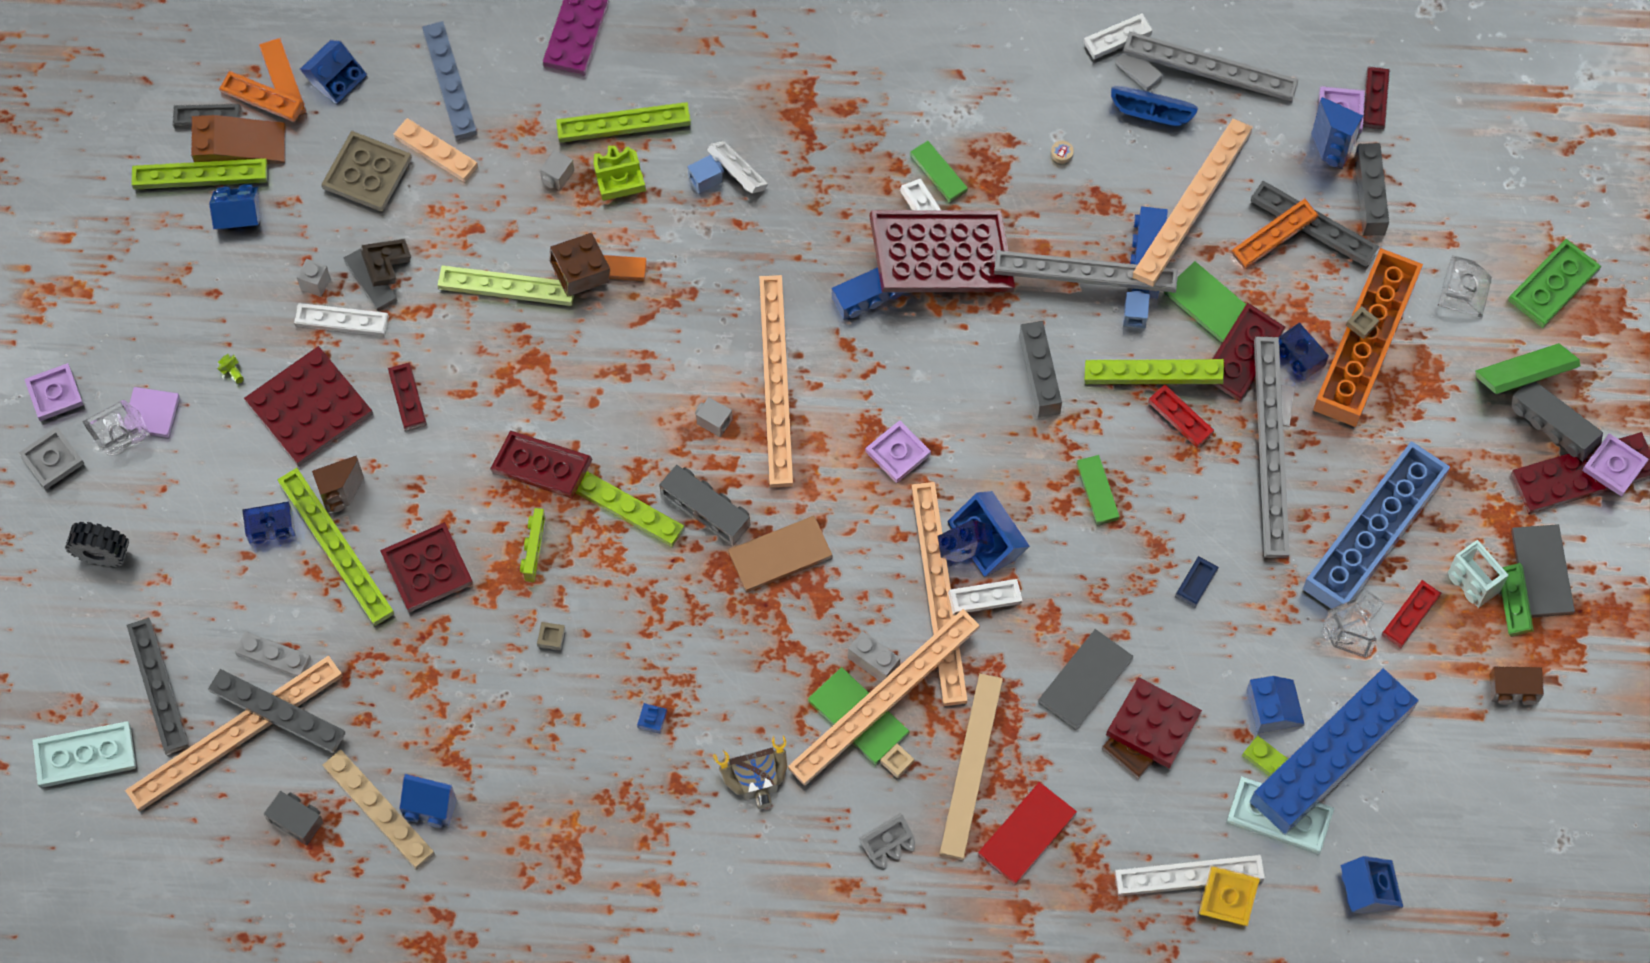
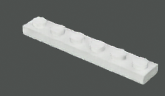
[1115,855,1265,896]

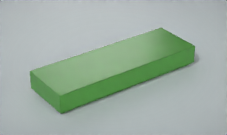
[910,140,968,203]
[1076,455,1120,525]
[1499,563,1534,637]

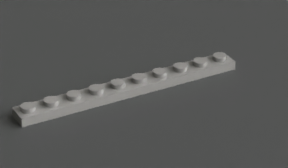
[1254,337,1290,558]

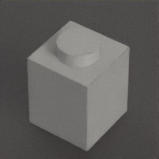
[540,150,575,190]
[297,259,331,297]
[695,397,733,437]

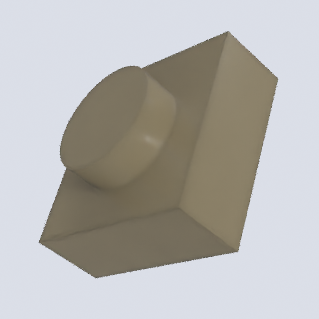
[1346,306,1379,339]
[537,622,565,651]

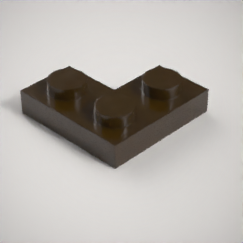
[360,239,411,287]

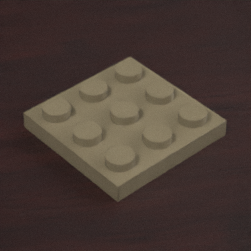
[321,130,412,212]

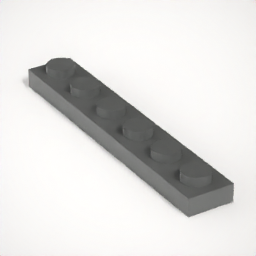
[1250,181,1379,267]
[126,618,189,755]
[208,669,346,754]

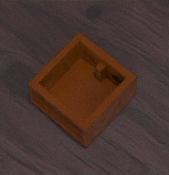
[549,232,610,297]

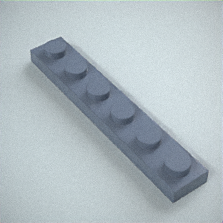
[422,21,477,140]

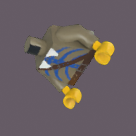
[713,735,787,809]

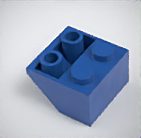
[300,40,368,104]
[209,184,260,229]

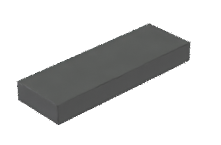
[173,104,241,129]
[344,248,397,312]

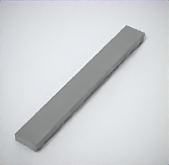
[1123,31,1299,102]
[994,250,1178,293]

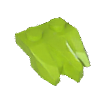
[593,145,646,201]

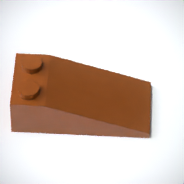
[191,115,285,164]

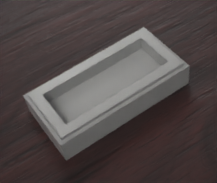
[1115,54,1163,91]

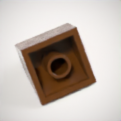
[312,455,364,513]

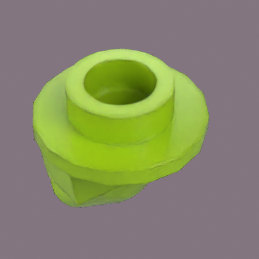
[217,353,244,384]

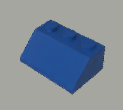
[1311,97,1363,169]
[947,491,1030,577]

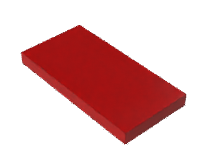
[978,781,1077,885]

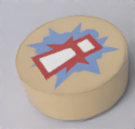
[1051,141,1074,164]

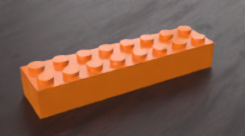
[1313,248,1423,427]

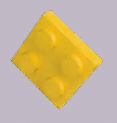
[1199,865,1260,926]

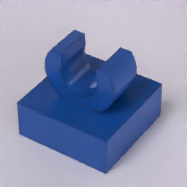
[637,703,667,734]

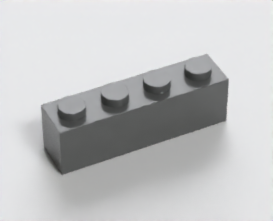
[1354,143,1389,236]
[1019,321,1062,418]
[1512,381,1603,462]
[659,464,751,546]

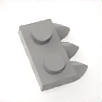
[859,814,915,868]

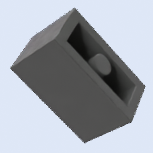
[264,790,324,846]

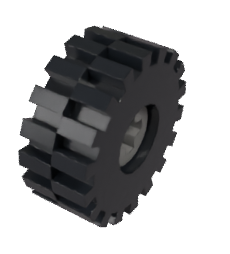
[65,522,129,568]

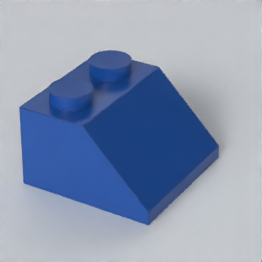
[1247,676,1305,734]
[399,774,457,828]
[1340,856,1404,914]

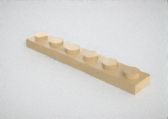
[323,750,435,870]

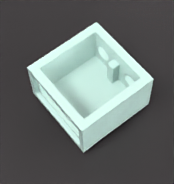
[1448,540,1508,608]

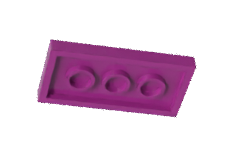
[542,0,609,75]

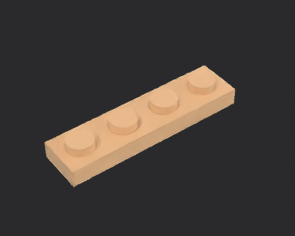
[394,118,478,183]

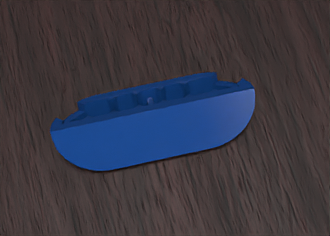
[1111,86,1198,126]

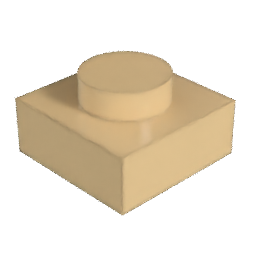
[880,743,915,779]

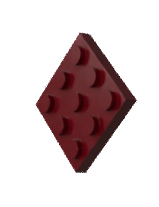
[380,522,473,613]
[1106,677,1202,769]

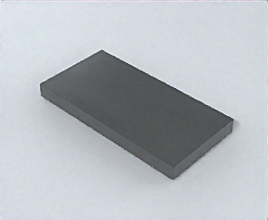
[1511,524,1575,617]
[1038,629,1133,730]

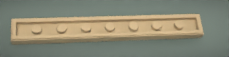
[940,674,1003,860]

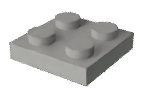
[18,427,84,490]

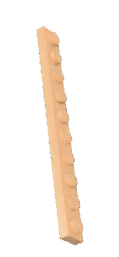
[1132,118,1253,287]
[759,275,793,488]
[912,482,967,706]
[788,609,980,786]
[125,655,343,812]

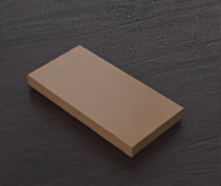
[728,515,833,593]

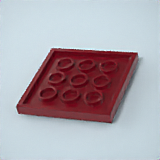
[244,346,373,467]

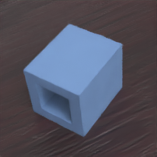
[687,155,724,194]
[1123,291,1150,328]

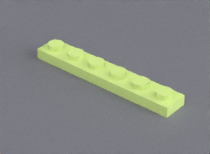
[437,265,574,306]

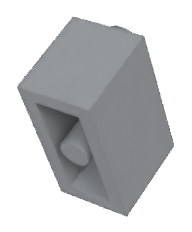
[848,631,900,682]

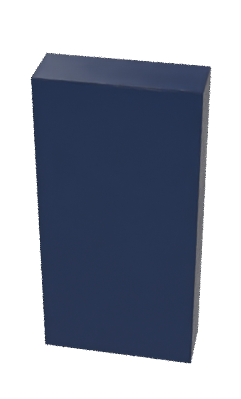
[1175,556,1219,607]

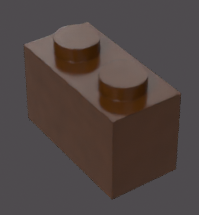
[1490,666,1544,705]

